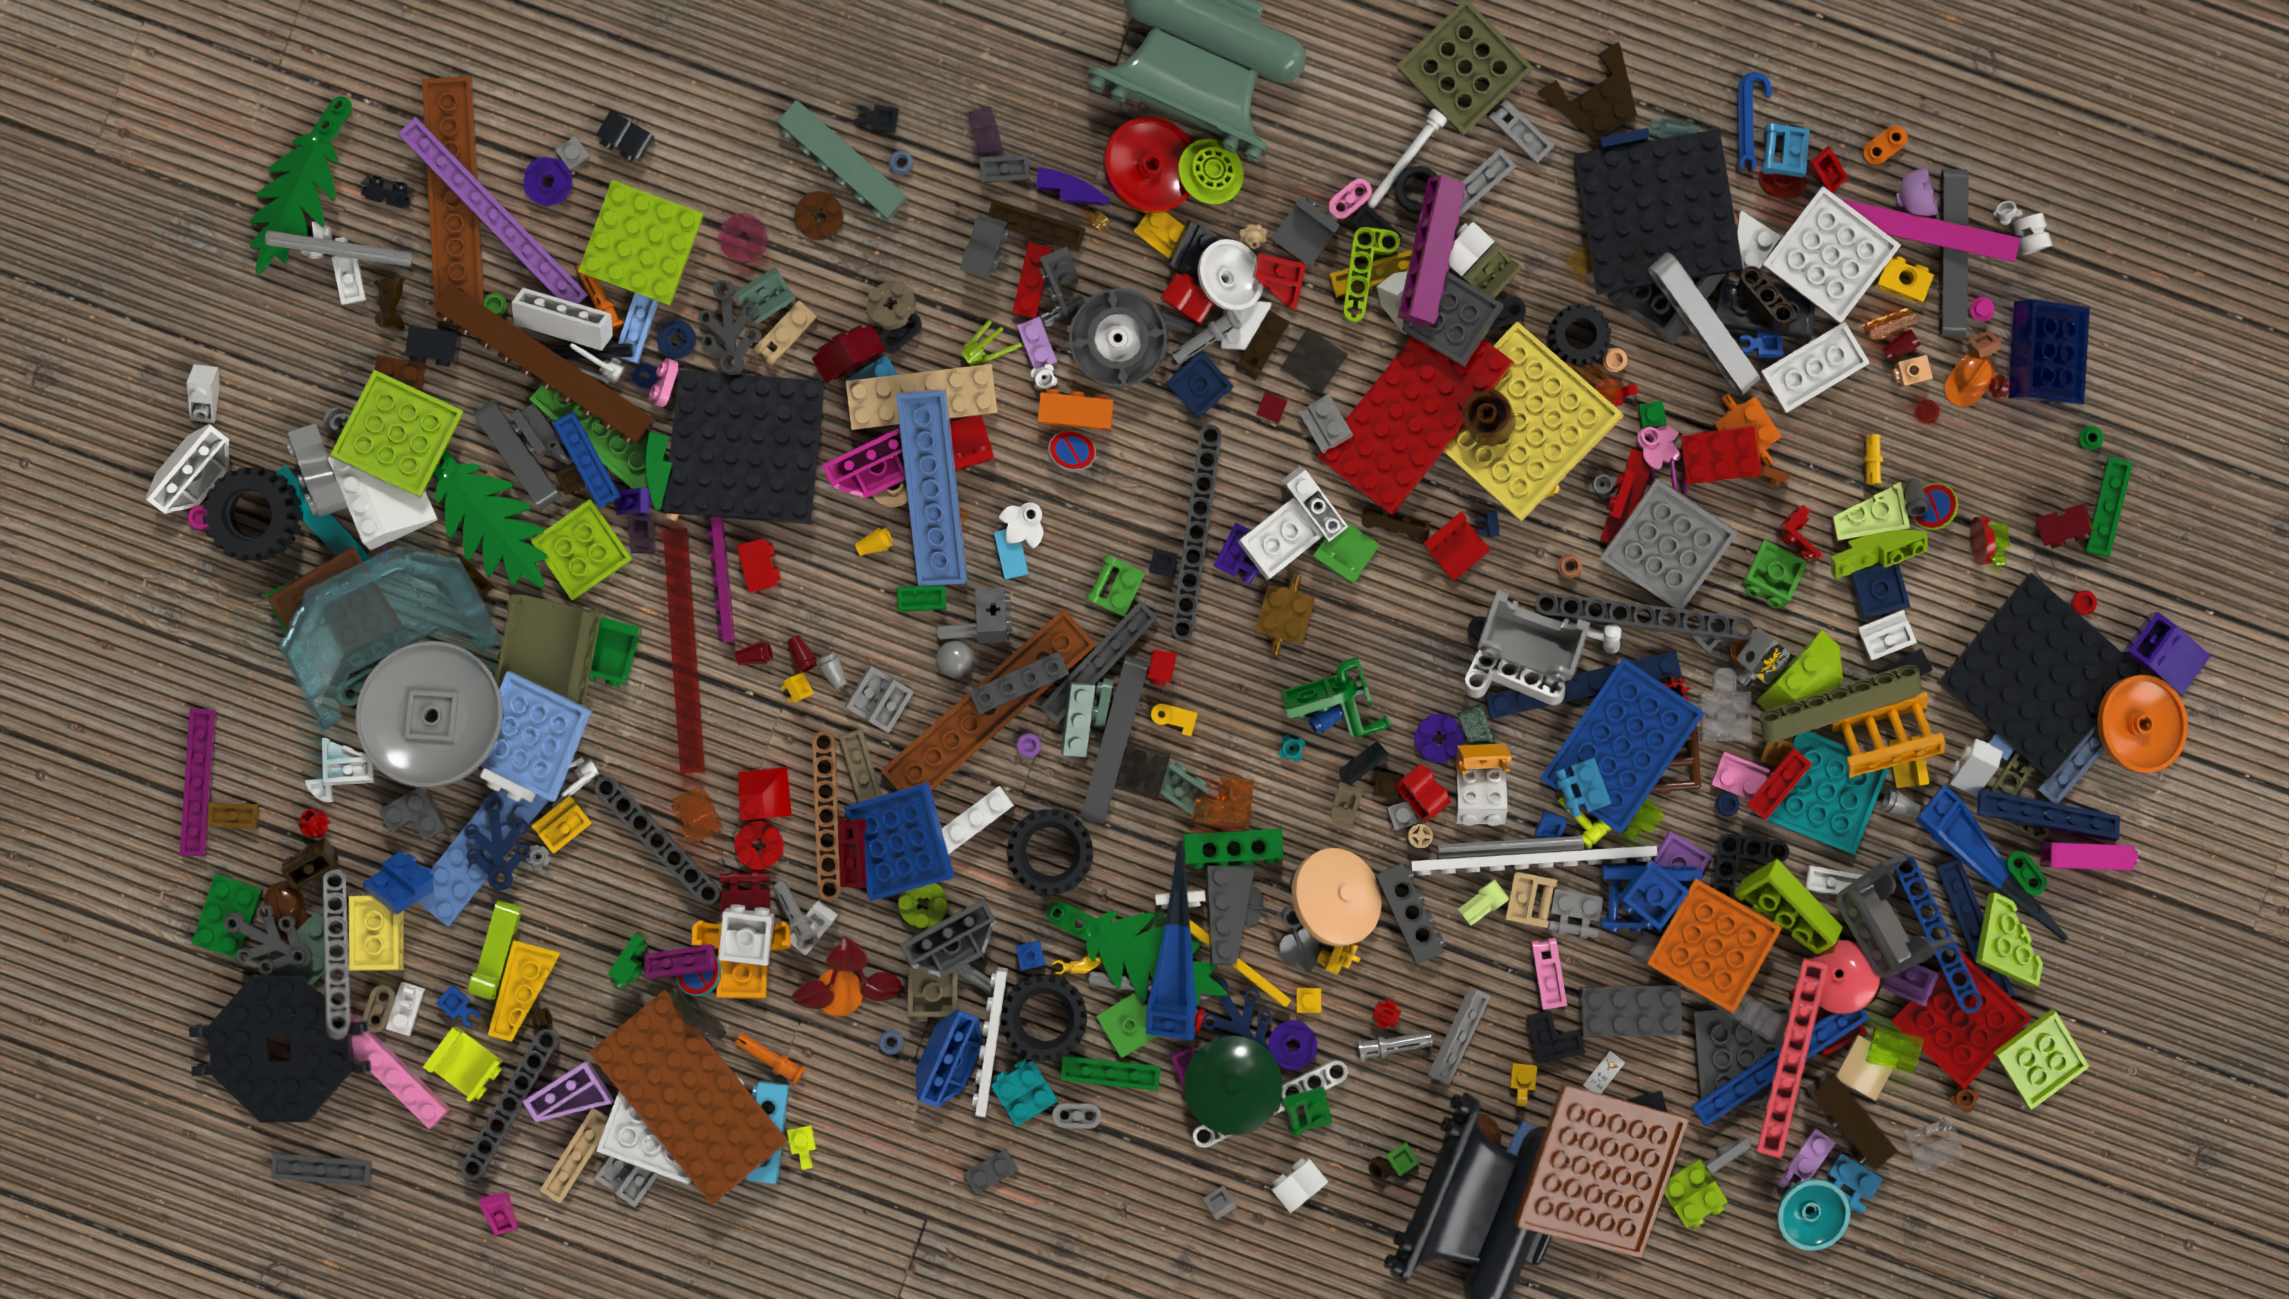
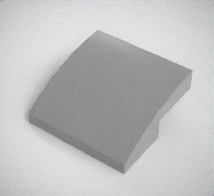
[845,665,914,733]
[594,1156,659,1207]

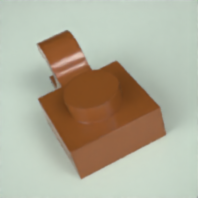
[1747,465,1790,488]

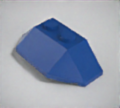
[916,1009,984,1108]

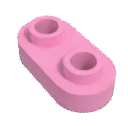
[1328,179,1372,220]
[649,358,678,408]

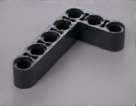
[1710,834,1789,900]

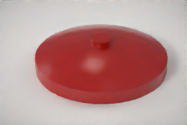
[1103,117,1198,214]

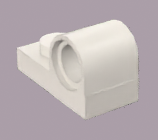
[791,900,838,956]

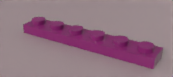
[708,517,736,643]
[179,708,216,857]

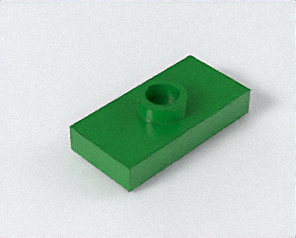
[897,585,947,612]

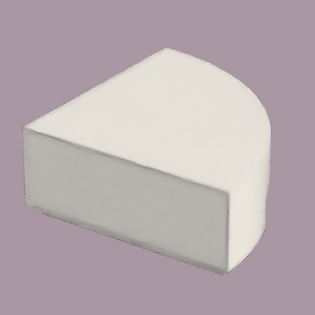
[305,778,334,802]

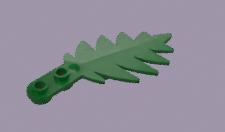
[250,96,352,275]
[434,450,548,589]
[1046,901,1228,1005]

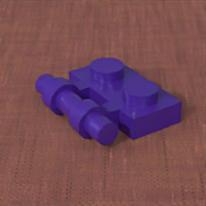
[1214,522,1260,585]

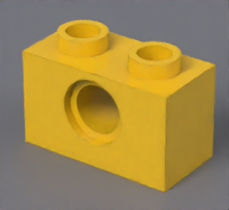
[1874,255,1934,305]

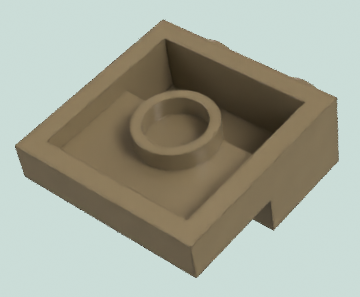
[908,967,958,1022]

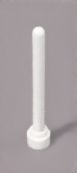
[1367,109,1448,208]

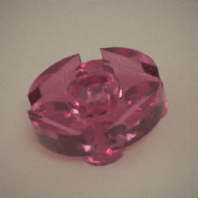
[719,213,768,263]

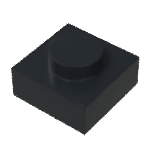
[1149,548,1178,578]

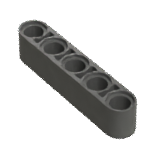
[473,399,561,510]

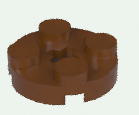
[795,191,844,241]

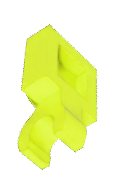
[787,1125,817,1170]

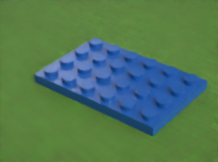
[1540,657,1705,834]

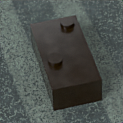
[1805,1071,1899,1170]

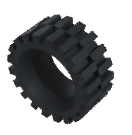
[1007,809,1093,895]
[1000,974,1087,1062]

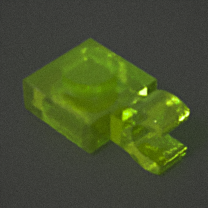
[1988,523,2010,567]
[1623,799,1665,841]

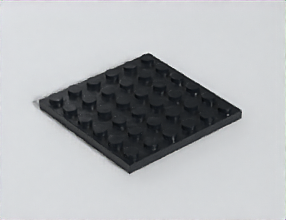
[1574,129,1743,295]
[664,370,825,525]
[1936,572,2141,780]

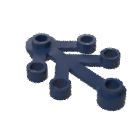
[464,795,531,890]
[1203,977,1272,1051]

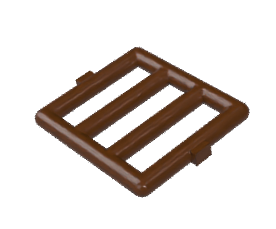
[1650,725,1701,794]

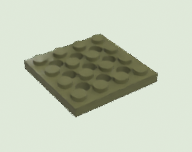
[1396,0,1534,137]

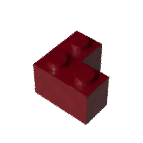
[812,325,886,383]

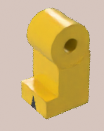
[1151,704,1198,737]

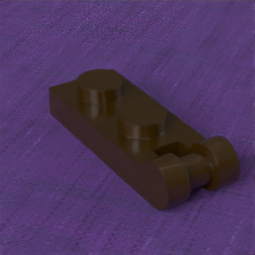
[1234,310,1290,381]
[1362,505,1430,540]

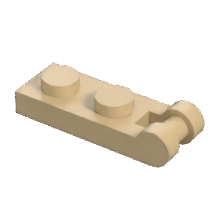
[753,301,817,367]

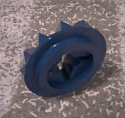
[657,320,696,359]

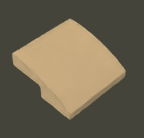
[1835,1035,1899,1101]

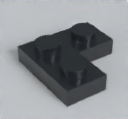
[1526,1010,1585,1064]

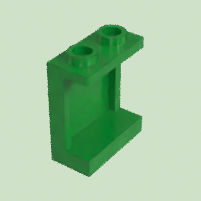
[589,617,642,688]

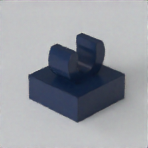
[1476,511,1500,538]

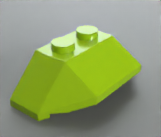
[1755,630,1843,711]

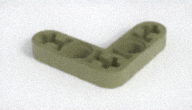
[1990,753,2050,840]

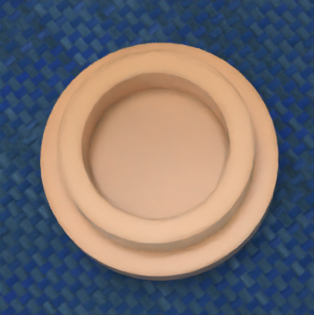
[1603,348,1627,372]

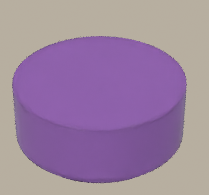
[1017,733,1041,758]

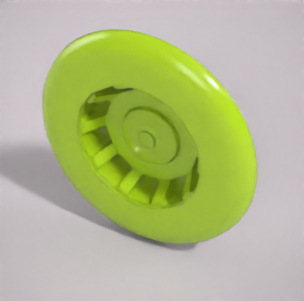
[1179,139,1244,204]

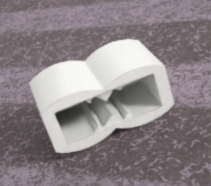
[1449,222,1495,279]
[1271,1158,1328,1213]

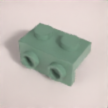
[734,267,795,324]
[1151,762,1210,816]

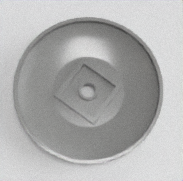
[356,641,503,788]

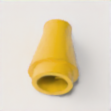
[855,528,893,556]

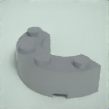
[286,423,347,518]

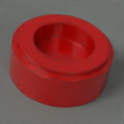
[2071,590,2097,615]

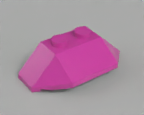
[822,428,906,498]

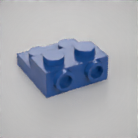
[363,851,434,915]
[1618,860,1690,930]

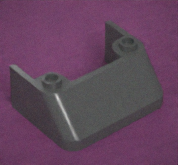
[1836,856,1953,978]

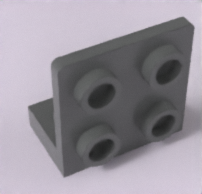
[1039,246,1078,319]

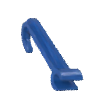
[1736,72,1772,173]

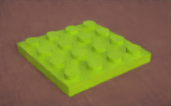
[578,180,705,306]
[330,370,464,499]

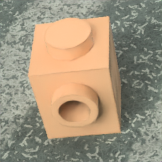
[1892,355,1933,388]

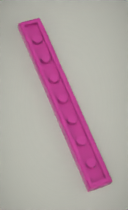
[1839,198,2021,263]

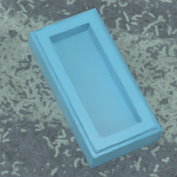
[994,529,1029,580]

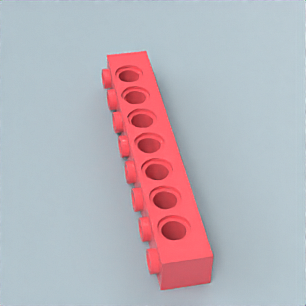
[1756,958,1828,1158]

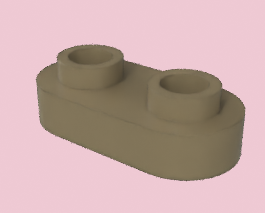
[362,984,396,1033]

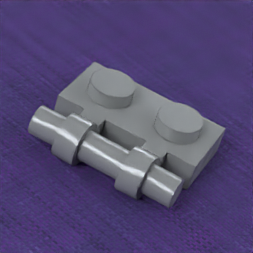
[1548,889,1604,939]

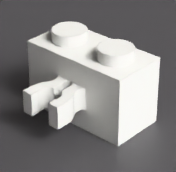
[1950,739,2003,797]

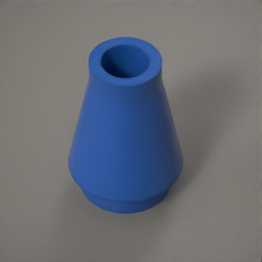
[1307,704,1344,734]

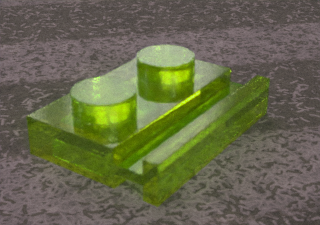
[1866,1026,1924,1073]

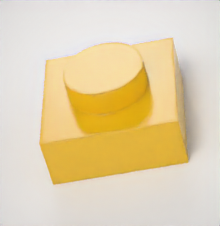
[1296,988,1321,1013]

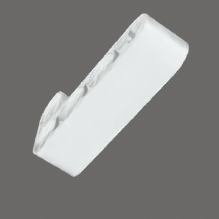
[1465,650,1565,705]

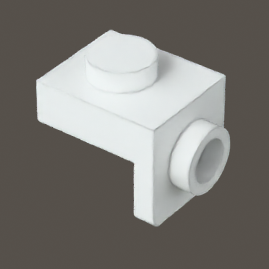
[301,221,332,259]

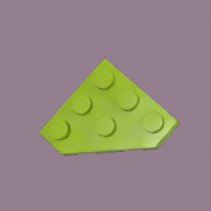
[1976,892,2043,988]

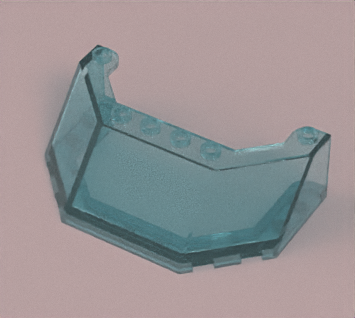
[278,546,502,731]

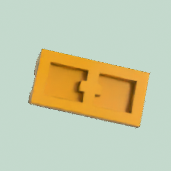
[1456,743,1512,774]

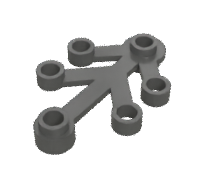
[699,280,761,375]
[224,904,312,975]

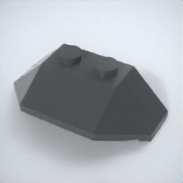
[899,899,996,978]

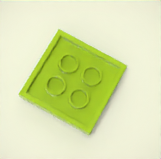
[530,499,633,601]
[1993,1009,2090,1110]

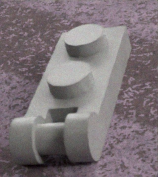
[1488,100,1554,164]

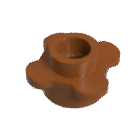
[1950,1085,1979,1113]

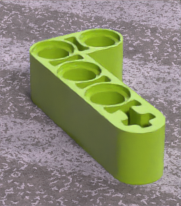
[1342,227,1400,324]
[468,900,522,1000]

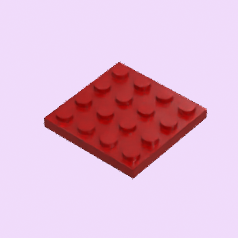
[1891,950,2032,1089]

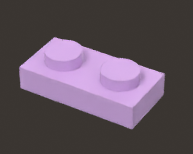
[1017,317,1057,369]

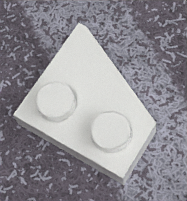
[1221,302,1271,350]

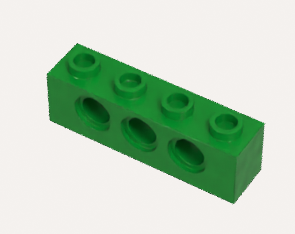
[1184,829,1284,868]

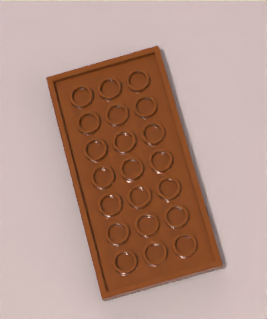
[588,990,789,1205]

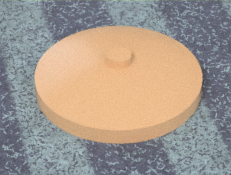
[1292,848,1382,946]

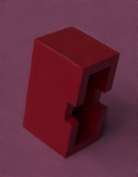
[2035,503,2094,549]

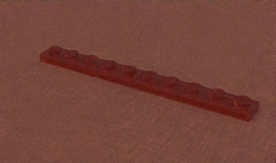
[663,528,706,774]

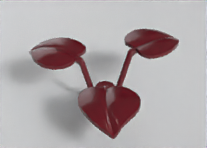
[792,936,904,1009]

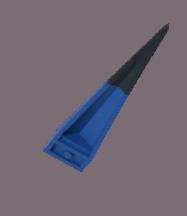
[1915,784,2068,941]
[1146,840,1197,1040]

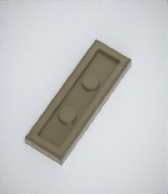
[838,729,882,803]

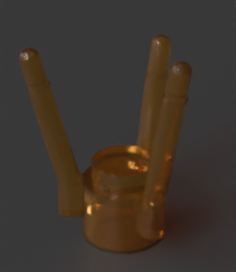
[1565,362,1622,403]

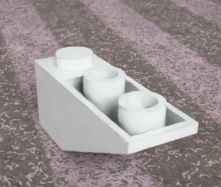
[1281,466,1348,542]

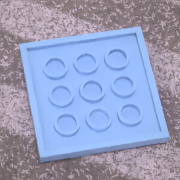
[480,671,592,801]

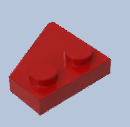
[1253,253,1306,310]

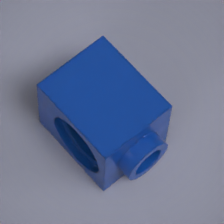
[1016,940,1046,971]

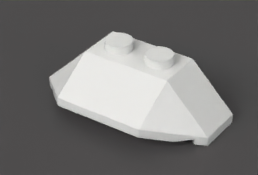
[145,424,229,514]

